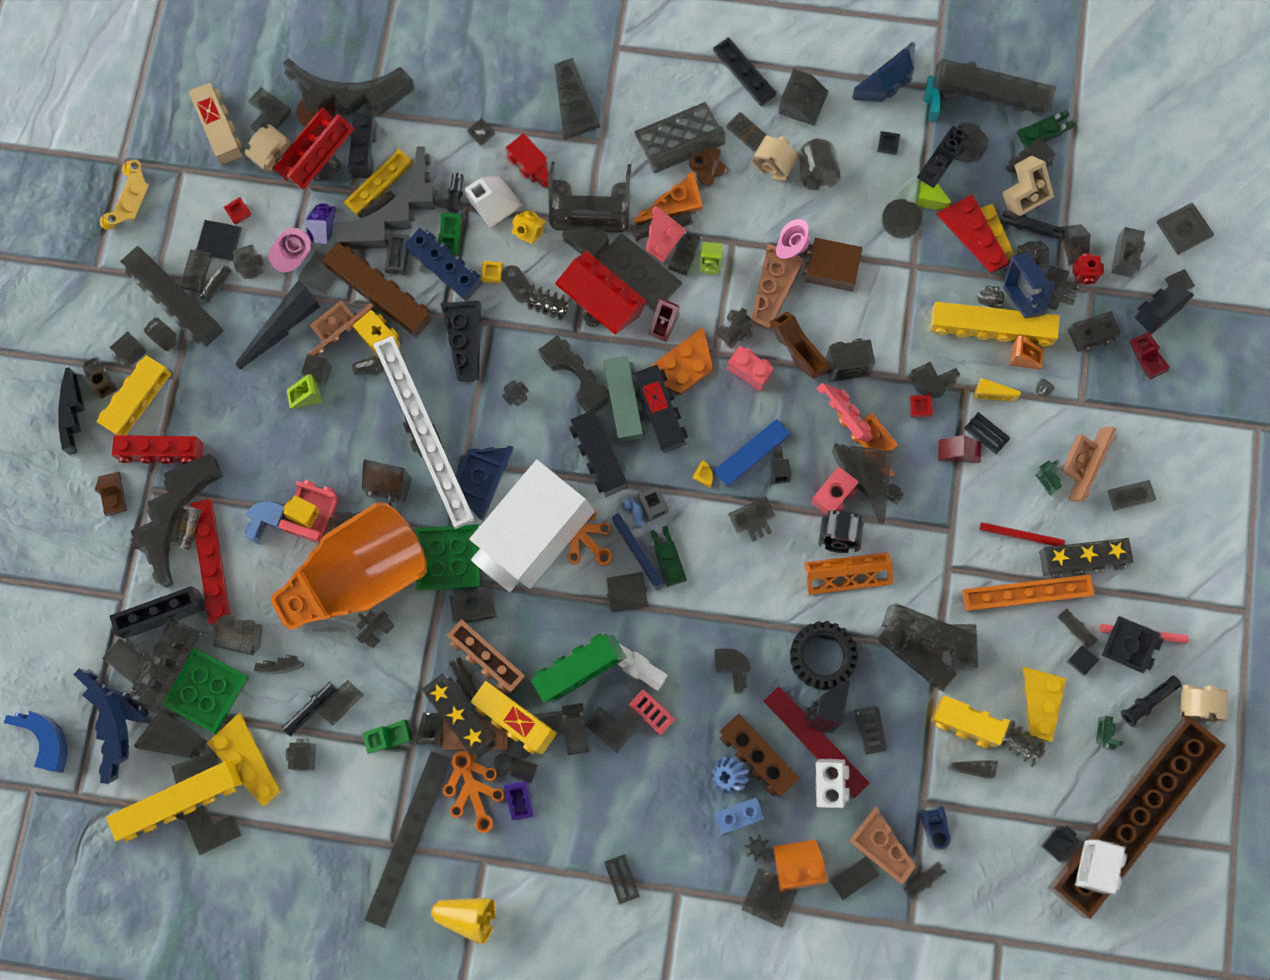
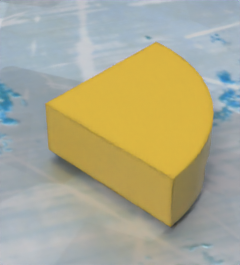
[692,459,713,488]

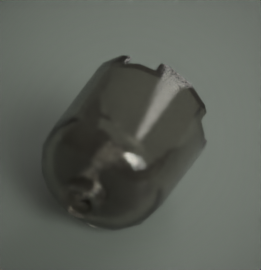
[799,138,841,190]

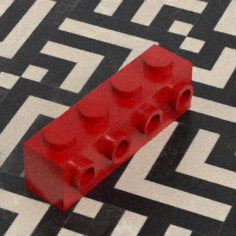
[112,435,203,465]

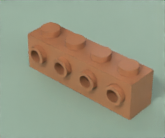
[447,619,527,695]

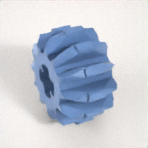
[711,756,749,794]

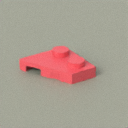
[645,206,686,263]

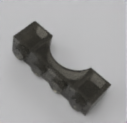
[538,335,609,413]

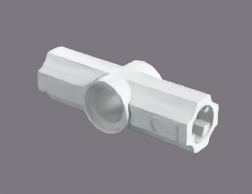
[617,643,668,691]

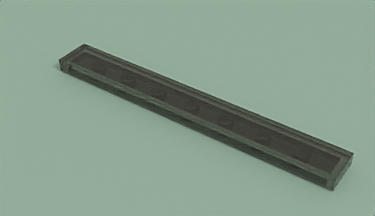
[364,751,452,928]

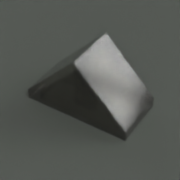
[1061,224,1091,265]
[416,712,444,747]

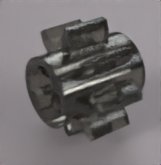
[978,286,1004,308]
[502,380,529,406]
[743,834,771,862]

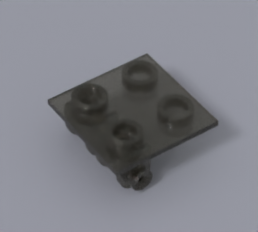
[741,868,798,928]

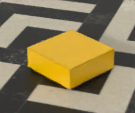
[481,261,503,283]

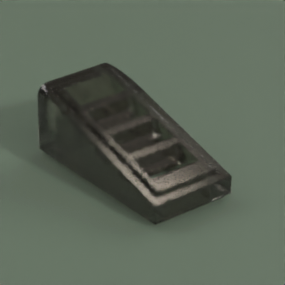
[855,706,887,755]
[947,760,998,779]

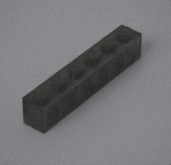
[932,59,1056,116]
[120,246,224,347]

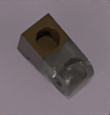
[82,356,117,399]

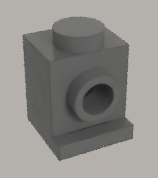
[639,486,669,521]

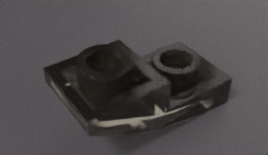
[668,232,702,276]
[254,655,304,674]

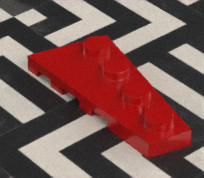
[936,194,1009,274]

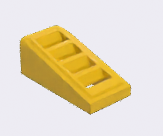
[973,378,1021,402]

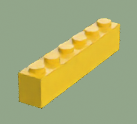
[930,302,1059,347]
[106,760,242,843]

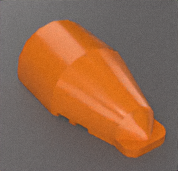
[271,502,427,630]

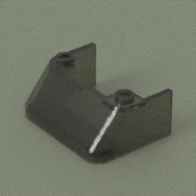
[548,161,632,233]

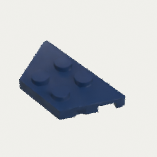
[456,446,514,521]

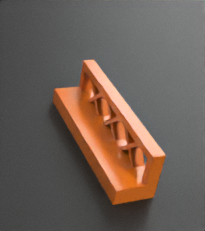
[804,552,893,595]

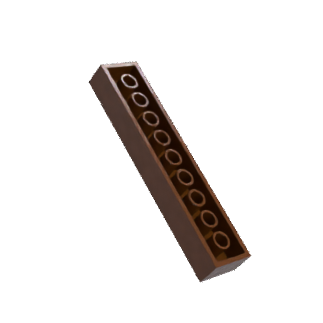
[1048,716,1226,919]

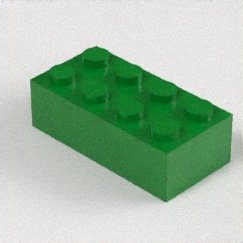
[531,633,627,703]

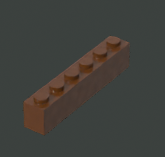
[322,242,432,338]

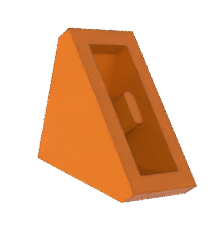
[1010,336,1044,369]

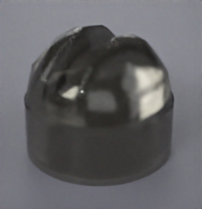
[1036,379,1055,396]

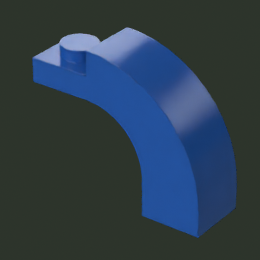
[4,711,68,773]

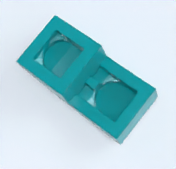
[923,75,940,122]

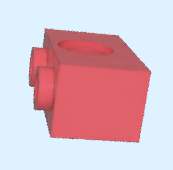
[811,466,858,515]

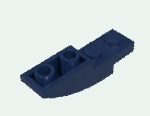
[73,668,152,724]
[95,692,129,784]

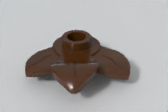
[689,148,728,185]

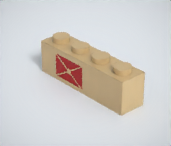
[188,82,243,165]

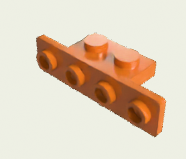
[837,412,899,478]

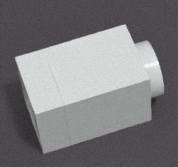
[470,459,595,592]

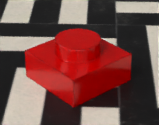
[223,197,252,225]
[909,395,933,418]

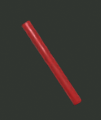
[979,522,1065,548]

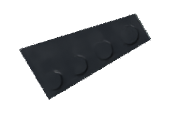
[440,300,481,381]

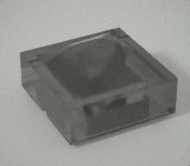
[467,118,495,147]

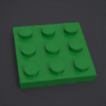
[415,524,481,592]
[159,646,249,734]

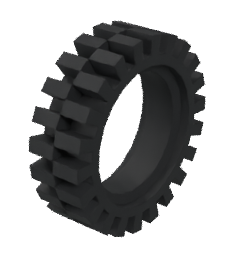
[789,621,858,690]

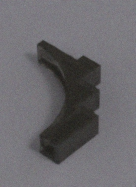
[283,58,415,117]
[130,453,223,588]

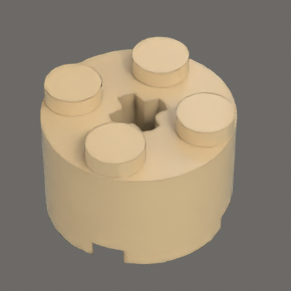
[245,125,290,173]
[752,135,800,181]
[1180,685,1228,722]

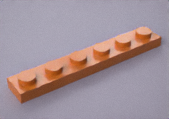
[962,574,1094,612]

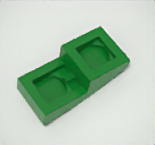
[438,213,462,255]
[362,720,413,754]

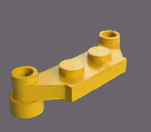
[100,160,149,230]

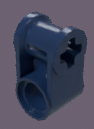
[920,805,951,850]

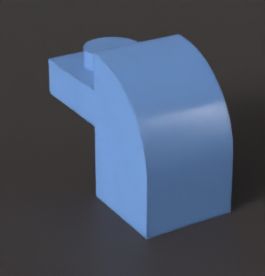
[245,501,286,544]

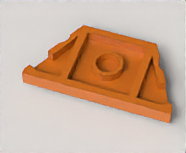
[648,327,713,395]

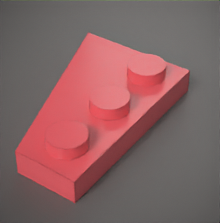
[817,383,874,443]

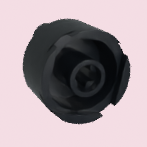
[818,510,864,553]

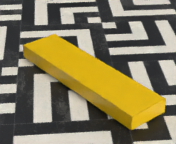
[343,149,414,218]

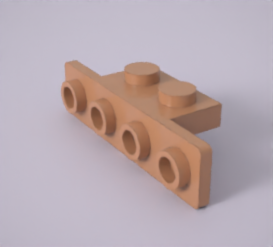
[307,300,374,358]
[1061,426,1117,502]

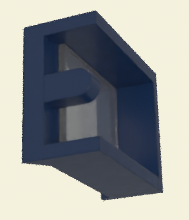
[1003,252,1055,319]

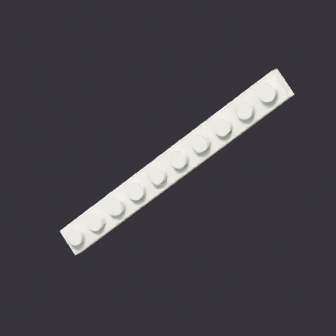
[374,336,475,529]

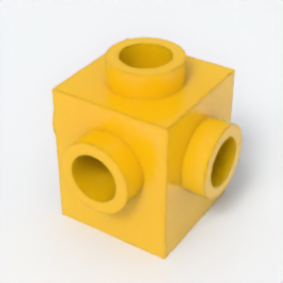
[511,210,546,244]

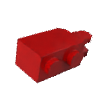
[505,133,552,188]

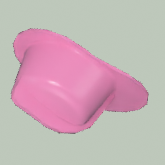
[776,219,811,259]
[269,228,311,272]

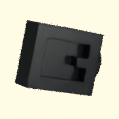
[1041,826,1080,862]

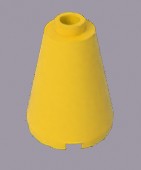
[431,898,496,944]

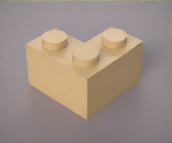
[1002,156,1054,216]

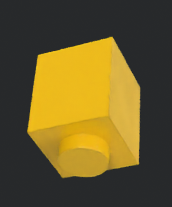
[284,495,320,529]

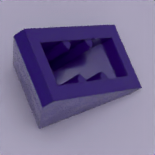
[504,781,533,820]

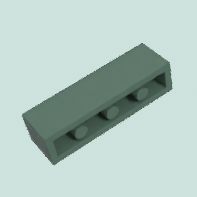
[603,356,646,444]

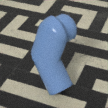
[622,498,645,526]

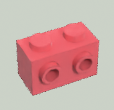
[727,346,774,392]

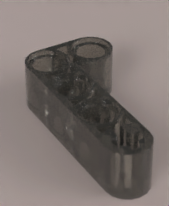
[877,618,957,692]

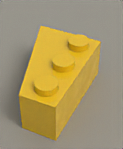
[931,695,1010,750]

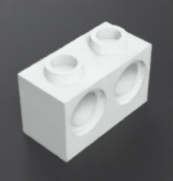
[816,759,850,808]

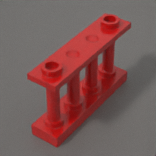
[272,108,354,190]

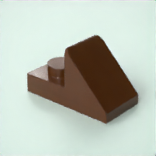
[95,471,127,516]

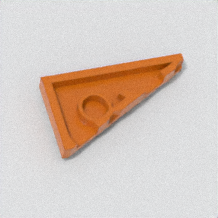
[634,172,703,226]

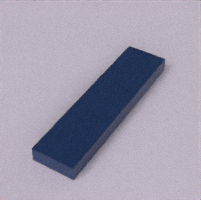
[612,513,664,591]

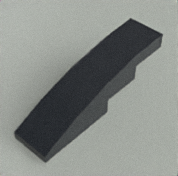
[58,367,85,455]

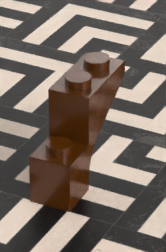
[770,311,831,379]

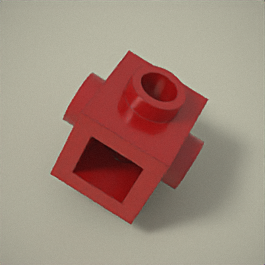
[1072,253,1104,285]

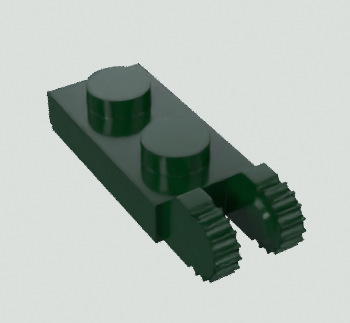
[1017,110,1076,150]
[650,526,687,588]

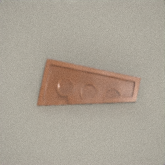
[751,243,804,331]

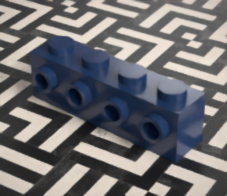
[403,228,482,301]

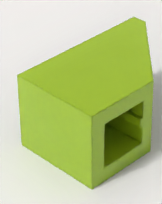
[700,242,723,275]

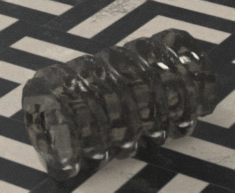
[527,284,572,320]
[1001,720,1047,768]

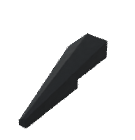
[235,280,321,370]

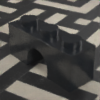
[348,113,377,178]

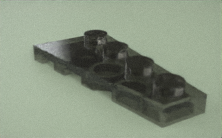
[554,58,600,140]

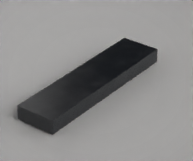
[713,37,776,107]

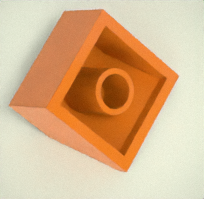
[772,840,828,892]

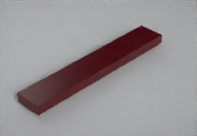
[763,687,870,799]

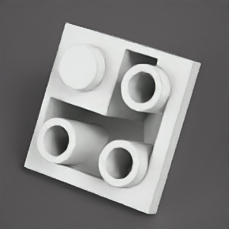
[465,175,523,228]

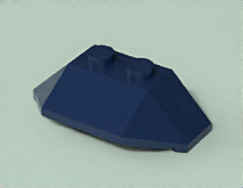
[852,41,915,102]

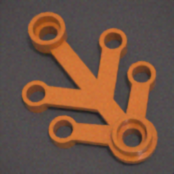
[568,508,612,566]
[443,751,505,833]

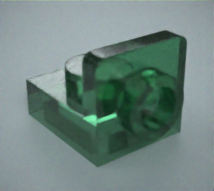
[1035,460,1062,496]
[1096,716,1124,750]

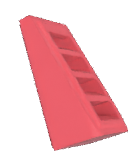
[629,689,675,736]

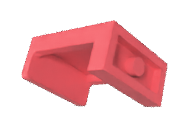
[278,480,340,543]

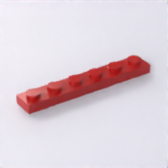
[190,499,232,625]

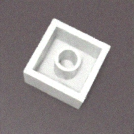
[1076,840,1126,894]

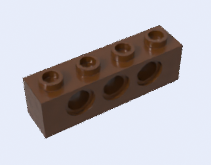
[719,713,800,798]

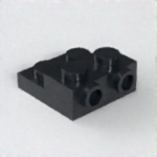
[1101,616,1164,674]

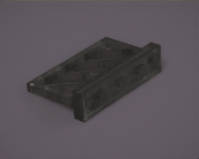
[634,102,725,174]

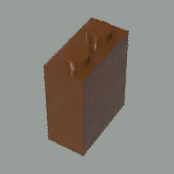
[803,238,863,292]

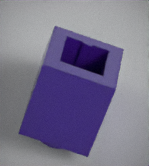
[306,203,336,243]

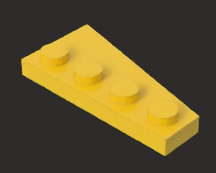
[207,713,281,807]

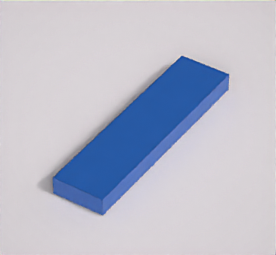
[714,419,791,487]

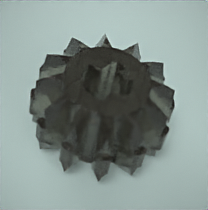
[144,317,180,351]

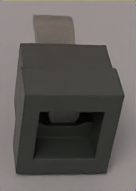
[770,446,791,484]

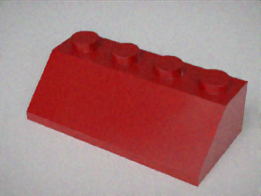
[555,251,647,335]

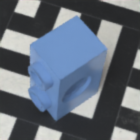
[714,798,764,835]

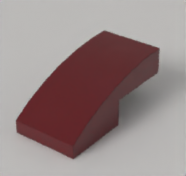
[1130,332,1170,380]

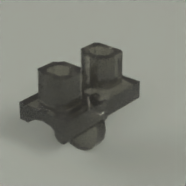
[717,308,753,349]
[356,610,395,648]

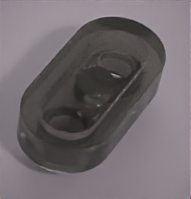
[502,265,533,303]

